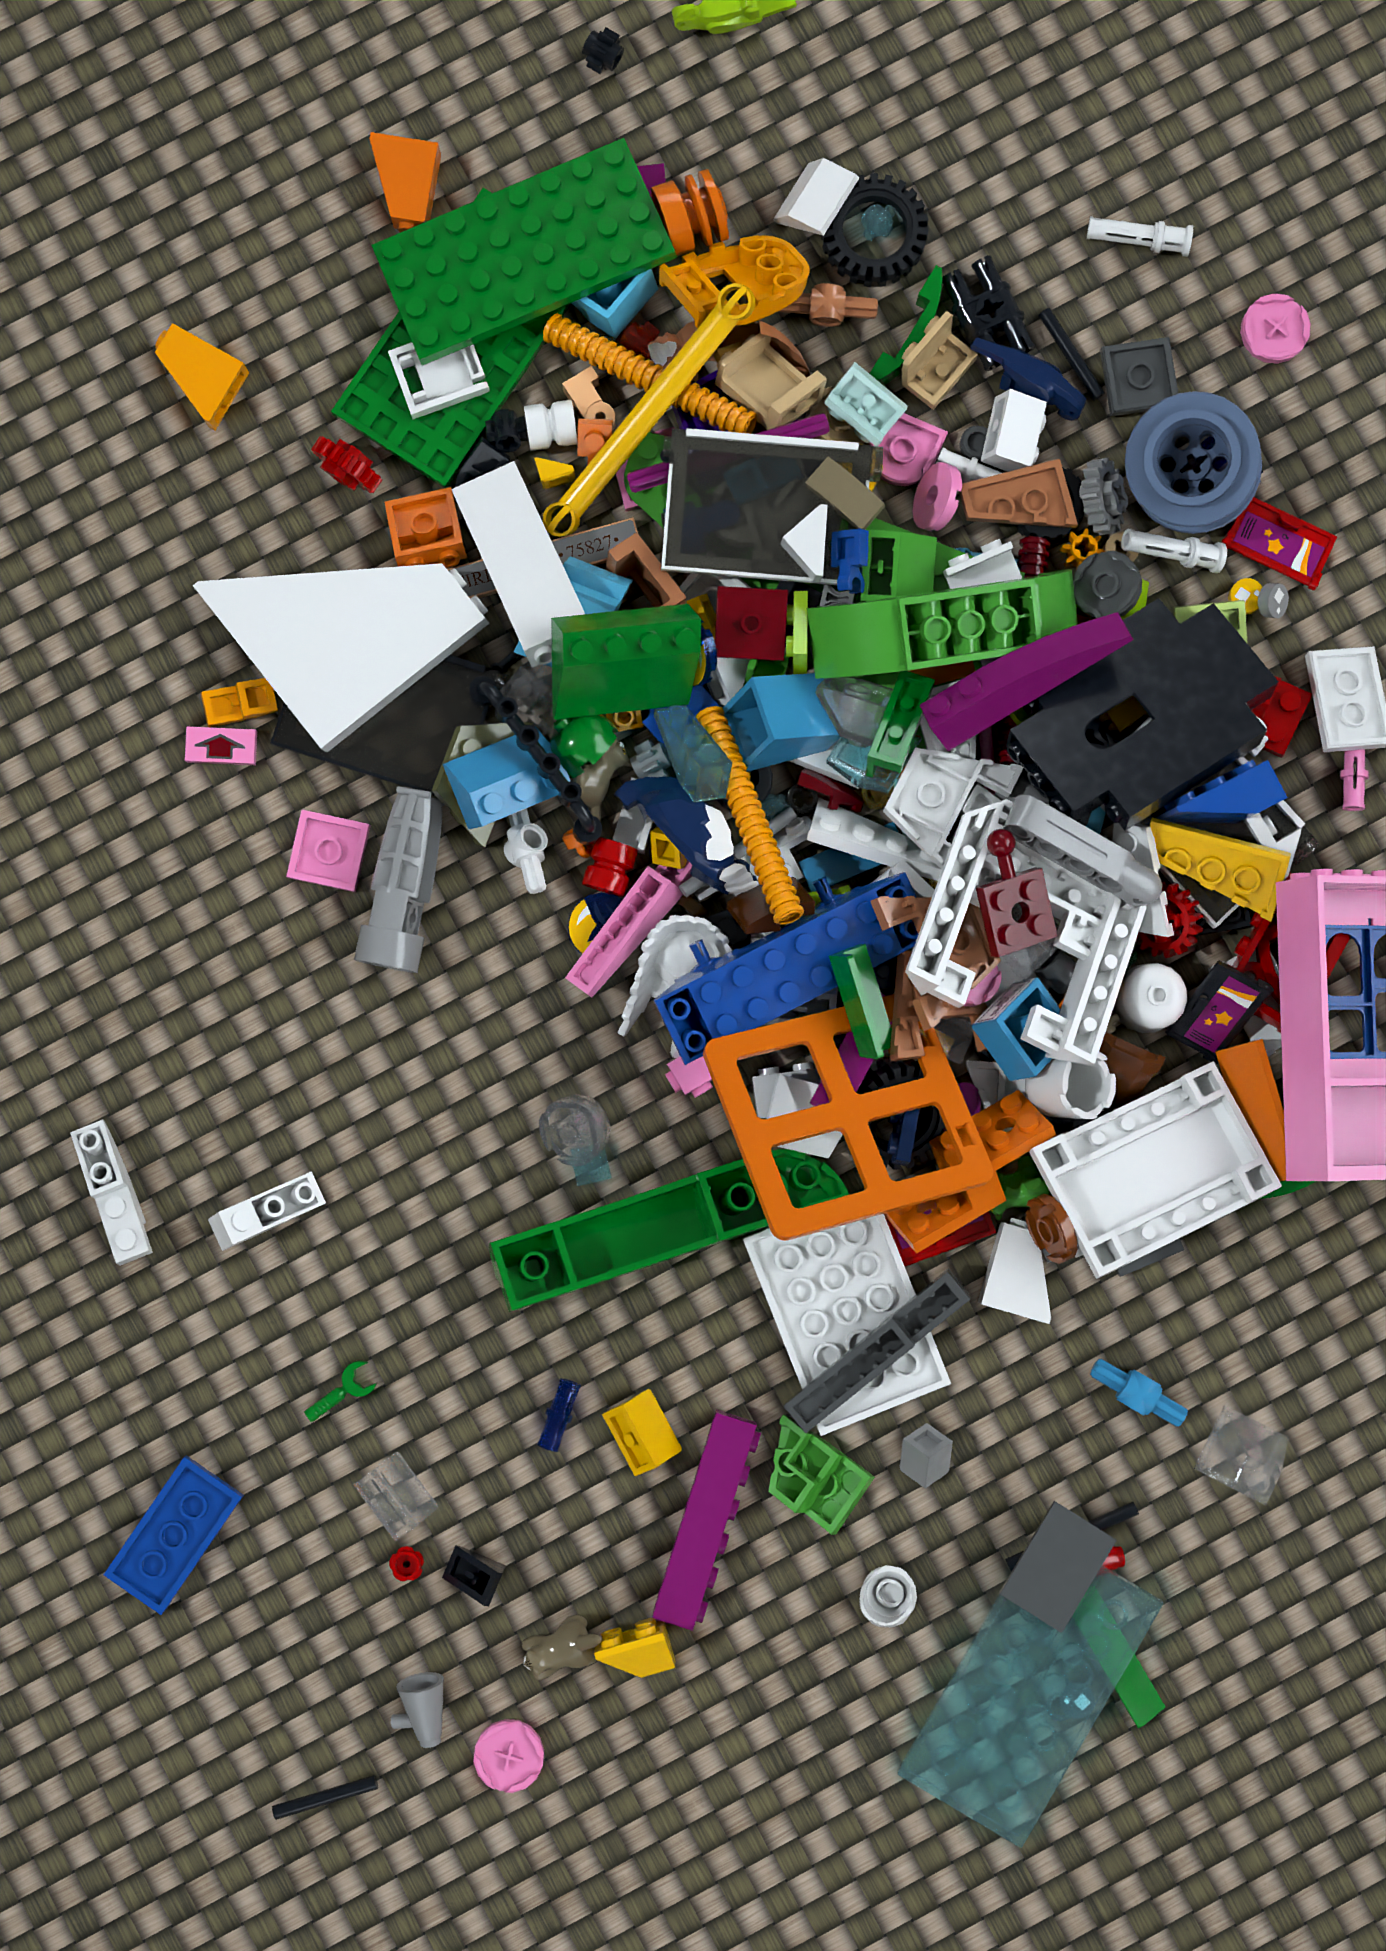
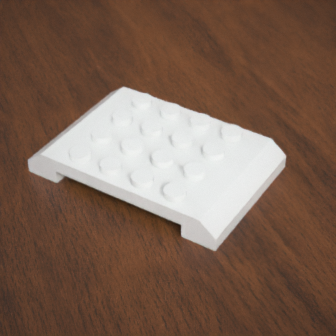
[1029,1061,1282,1279]

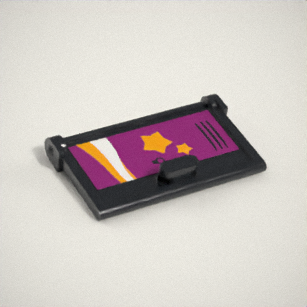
[1165,960,1274,1064]

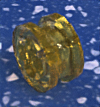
[861,777,893,810]

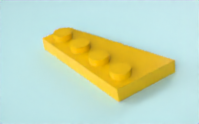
[1150,818,1291,922]

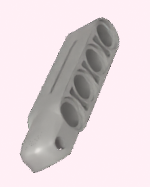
[1003,795,1162,906]

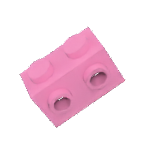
[665,1056,713,1098]

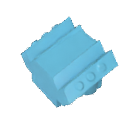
[514,556,633,667]

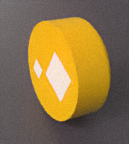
[1228,578,1262,615]

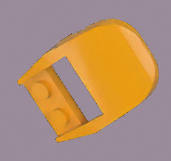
[659,235,810,328]

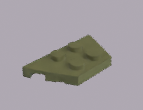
[432,722,532,847]

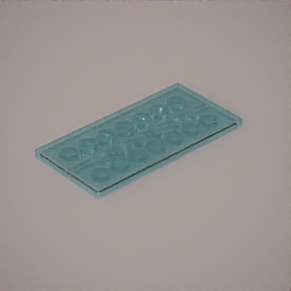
[897,1566,1163,1848]

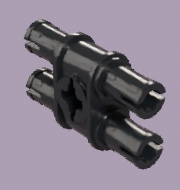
[942,255,1036,372]

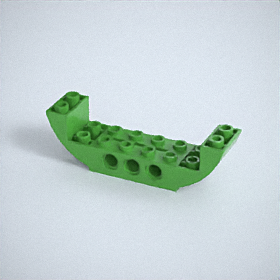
[806,569,1078,679]

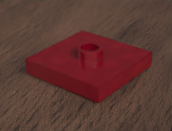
[714,586,788,661]

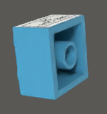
[971,977,1061,1081]

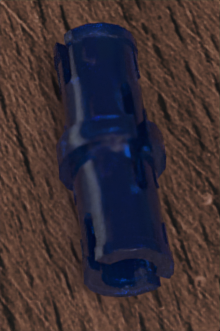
[537,1378,581,1452]

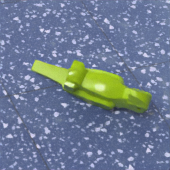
[672,0,797,34]

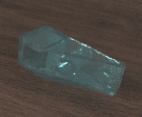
[654,705,732,803]

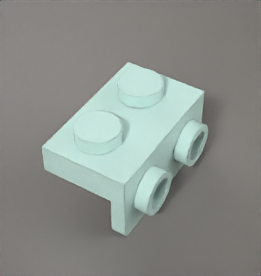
[824,362,908,446]

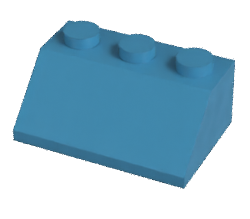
[443,727,570,829]

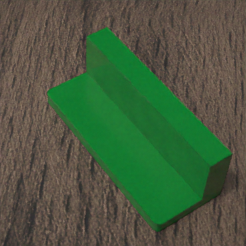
[866,671,935,778]
[829,944,892,1059]

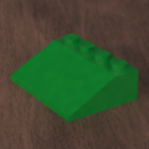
[551,604,701,720]

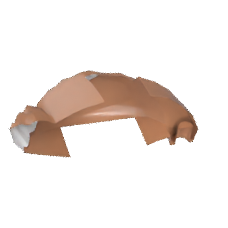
[648,320,811,381]

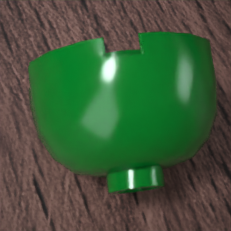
[550,714,619,779]

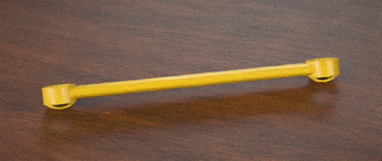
[542,283,756,537]

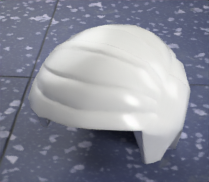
[860,1565,917,1627]

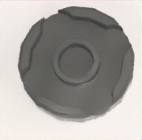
[1073,551,1142,619]

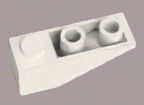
[208,1171,326,1251]

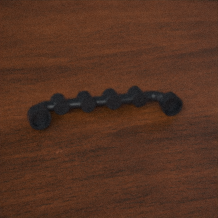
[468,676,602,845]

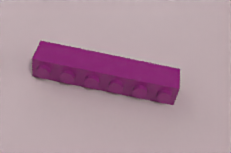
[652,1409,761,1631]

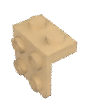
[901,311,978,410]

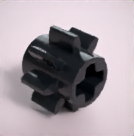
[582,27,624,74]
[485,409,528,453]

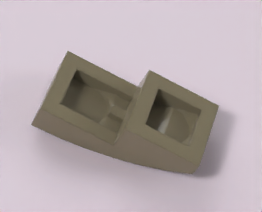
[805,456,885,530]

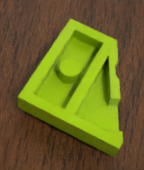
[786,591,808,674]

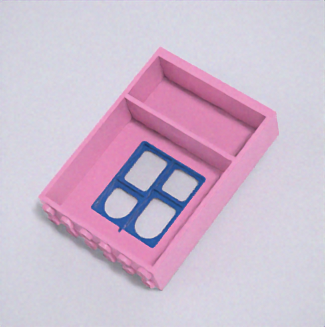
[1276,869,1386,1181]

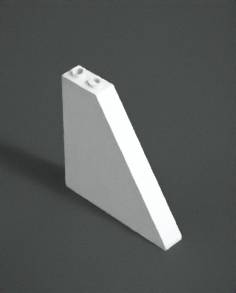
[193,563,489,752]

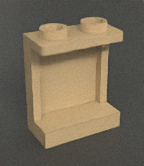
[715,332,827,430]

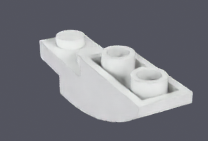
[70,1120,153,1266]

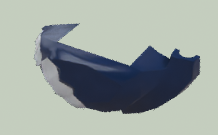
[613,777,759,895]

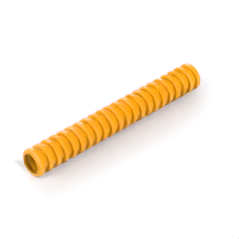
[543,313,757,434]
[694,706,804,925]

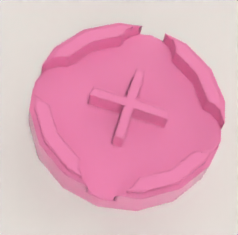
[1240,294,1311,364]
[473,1719,544,1793]

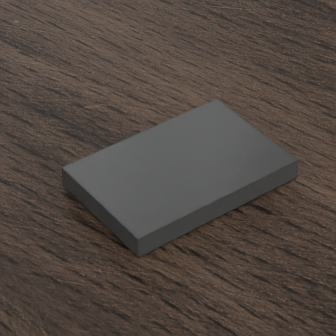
[999,1501,1117,1633]

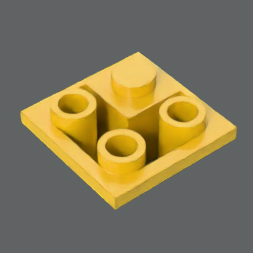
[594,1618,676,1678]

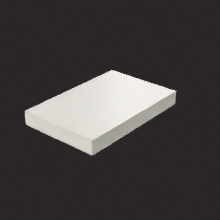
[1305,647,1386,752]

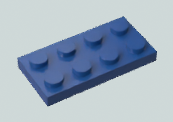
[103,1455,244,1615]

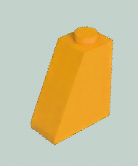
[155,323,249,431]

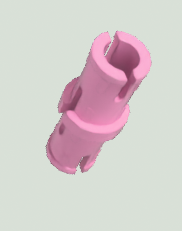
[1340,749,1369,811]

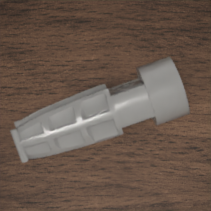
[354,786,445,973]

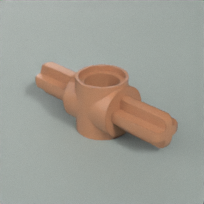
[779,283,878,327]

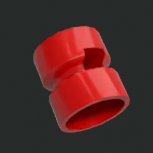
[582,837,638,897]

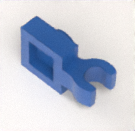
[831,528,869,594]

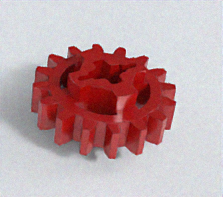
[311,436,382,494]
[1136,881,1204,958]

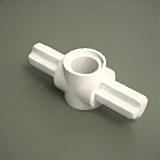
[504,808,548,894]

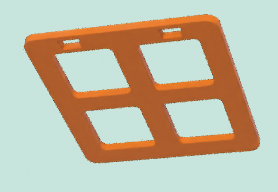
[703,994,994,1241]

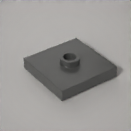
[1100,337,1178,417]

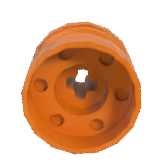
[651,169,729,257]

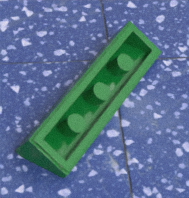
[1072,1583,1165,1729]

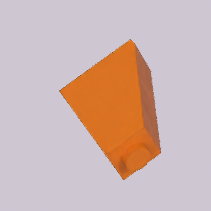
[369,132,441,232]

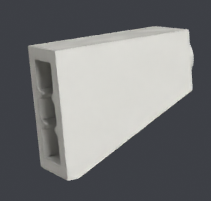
[978,1218,1051,1324]

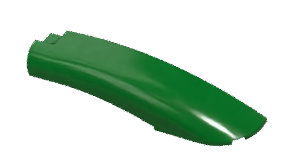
[489,1149,849,1312]

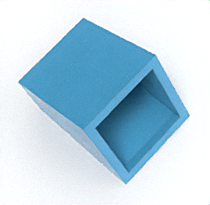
[723,673,843,772]

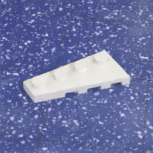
[806,798,942,882]

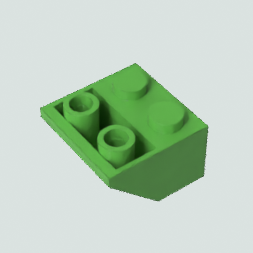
[860,530,937,602]

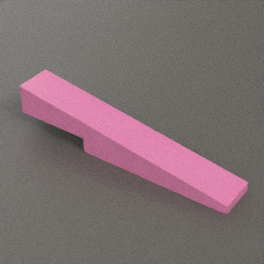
[565,860,692,998]

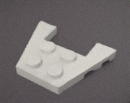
[883,748,1024,870]

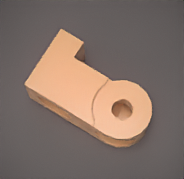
[562,366,616,431]

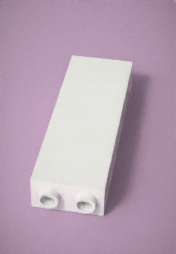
[451,461,585,668]

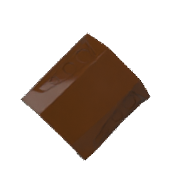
[1099,1031,1166,1108]

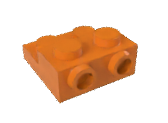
[384,487,467,568]

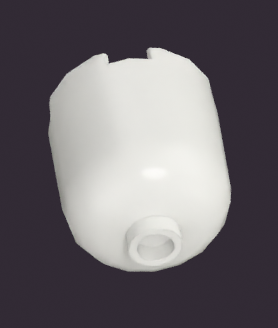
[1113,963,1187,1033]
[1025,1052,1116,1119]

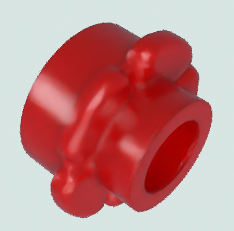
[389,1546,424,1581]

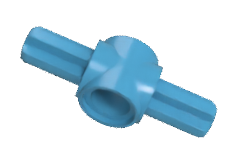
[1090,1359,1188,1427]

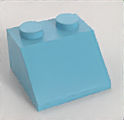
[572,269,658,339]

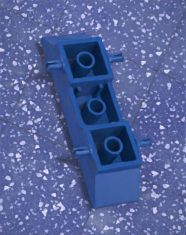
[653,872,919,1065]

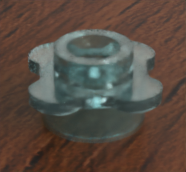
[862,204,896,240]

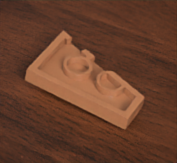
[959,459,1078,528]

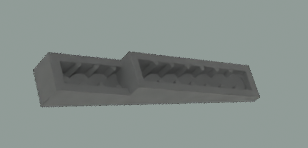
[784,1268,971,1433]

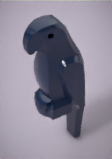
[971,337,1086,421]

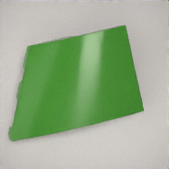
[768,1414,875,1535]

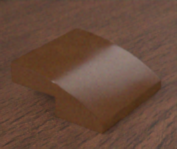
[727,877,815,934]

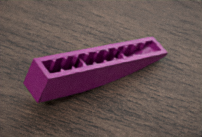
[920,612,1134,751]

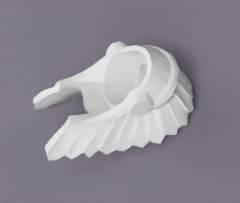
[618,915,732,1058]

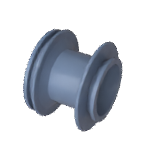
[1125,391,1262,534]

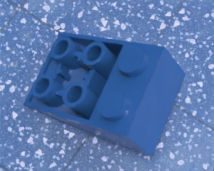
[1156,759,1288,823]

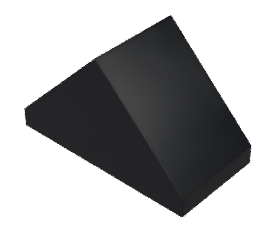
[442,1545,506,1607]

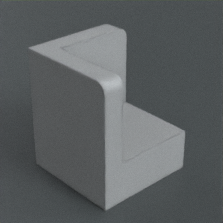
[900,1423,953,1489]

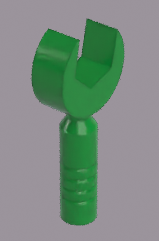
[304,1360,378,1422]

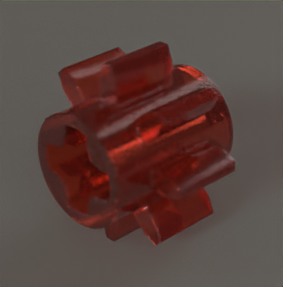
[620,321,660,361]

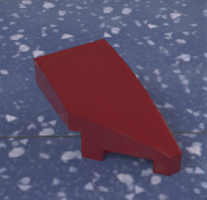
[797,768,864,812]

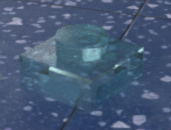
[570,1144,612,1186]

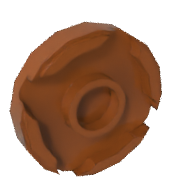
[1025,1193,1078,1264]

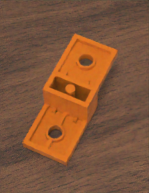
[884,1090,1056,1254]

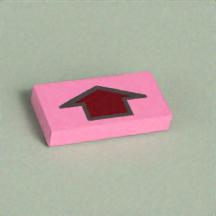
[185,727,257,765]

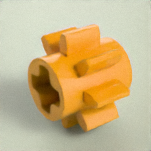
[1060,528,1105,570]

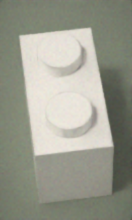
[980,389,1047,472]

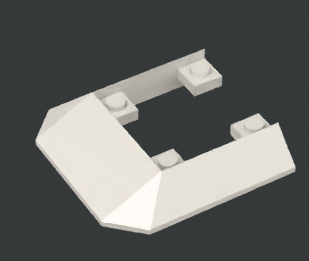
[905,799,1147,1065]

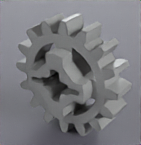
[1079,458,1128,535]

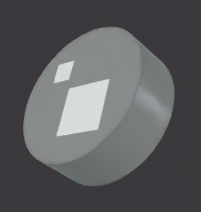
[1258,583,1289,618]

